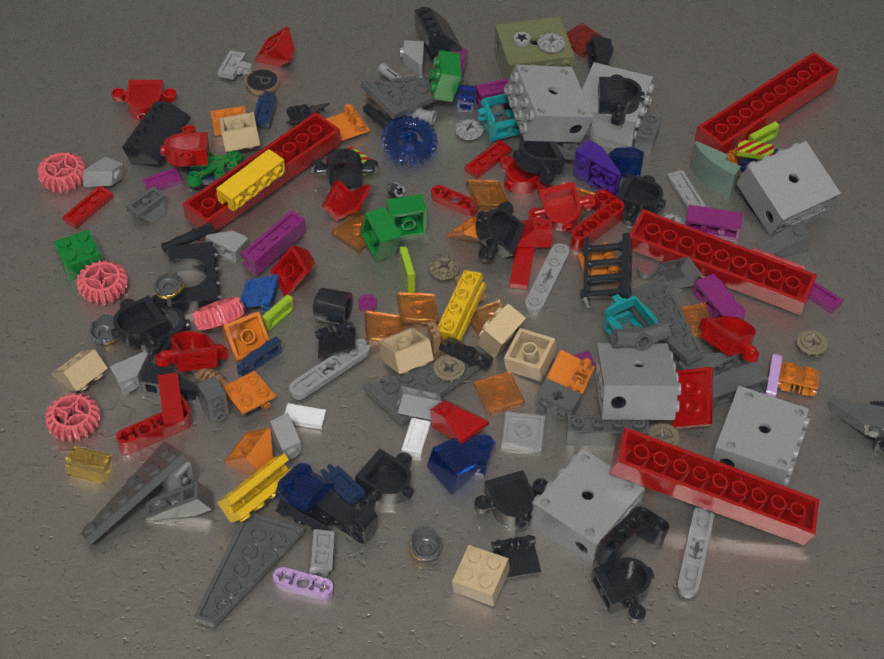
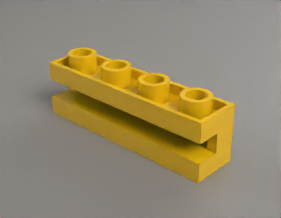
[216,149,285,212]
[437,270,486,342]
[217,453,298,523]

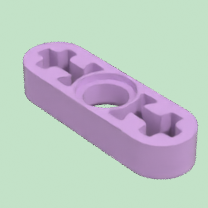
[765,353,782,397]
[273,567,334,600]

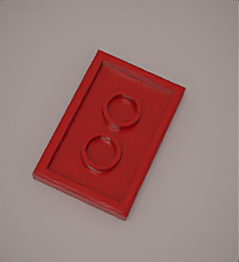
[672,367,713,429]

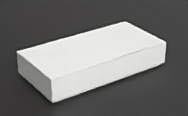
[284,403,327,430]
[401,418,431,458]

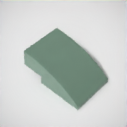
[690,141,741,199]

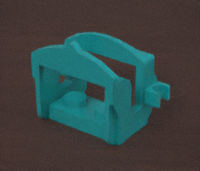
[477,94,522,142]
[602,294,659,343]

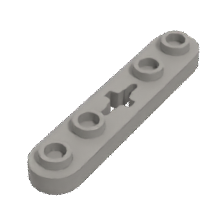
[525,243,570,315]
[289,339,370,400]
[677,506,714,598]

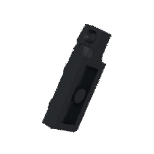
[439,337,494,370]
[276,499,334,531]

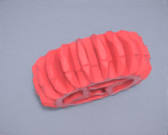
[37,151,86,194]
[76,259,128,306]
[192,297,245,330]
[45,391,101,443]

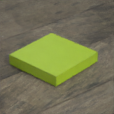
[400,246,415,299]

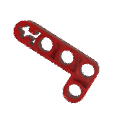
[570,189,625,251]
[116,394,193,455]

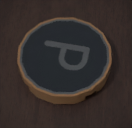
[246,69,279,96]

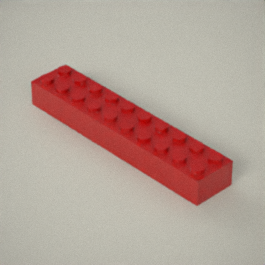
[694,52,839,154]
[183,112,341,234]
[630,209,817,315]
[609,427,820,545]

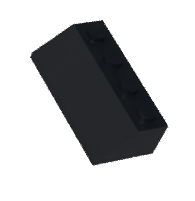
[414,7,462,55]
[122,101,191,164]

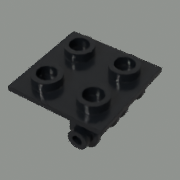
[286,103,329,124]
[315,321,356,359]
[491,534,542,579]

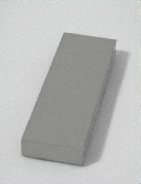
[666,170,706,211]

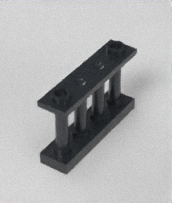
[580,233,632,308]

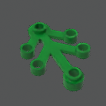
[187,150,242,187]

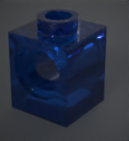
[457,85,475,112]

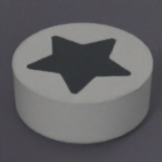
[513,32,530,48]

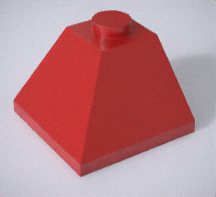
[255,26,295,67]
[517,218,553,247]
[270,245,315,296]
[430,400,489,444]

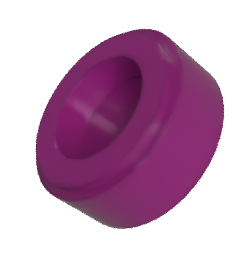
[358,294,377,313]

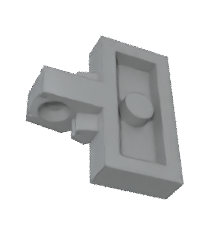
[218,50,253,80]

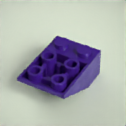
[573,139,621,196]

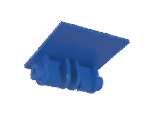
[240,274,279,313]

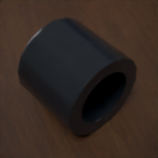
[313,288,353,324]

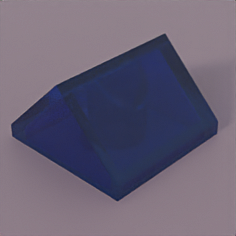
[427,438,481,495]

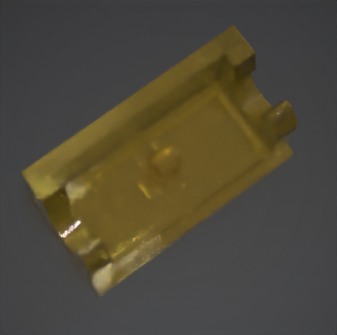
[65,446,112,485]

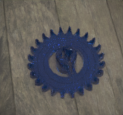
[381,116,438,167]

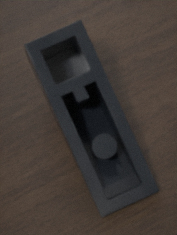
[586,35,614,70]
[140,363,200,403]

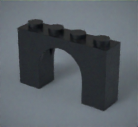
[168,242,222,314]

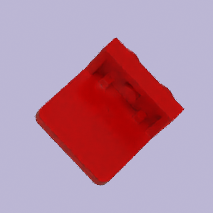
[321,180,371,221]

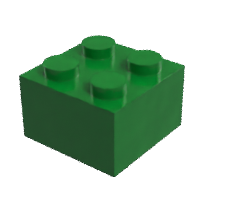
[429,50,462,102]
[386,194,427,238]
[360,206,402,262]
[53,229,103,281]

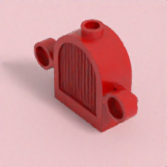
[111,80,177,120]
[161,125,209,167]
[500,155,551,197]
[528,181,596,233]
[699,316,760,363]
[155,331,228,372]

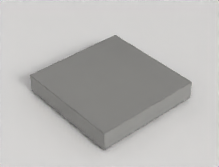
[501,411,545,453]

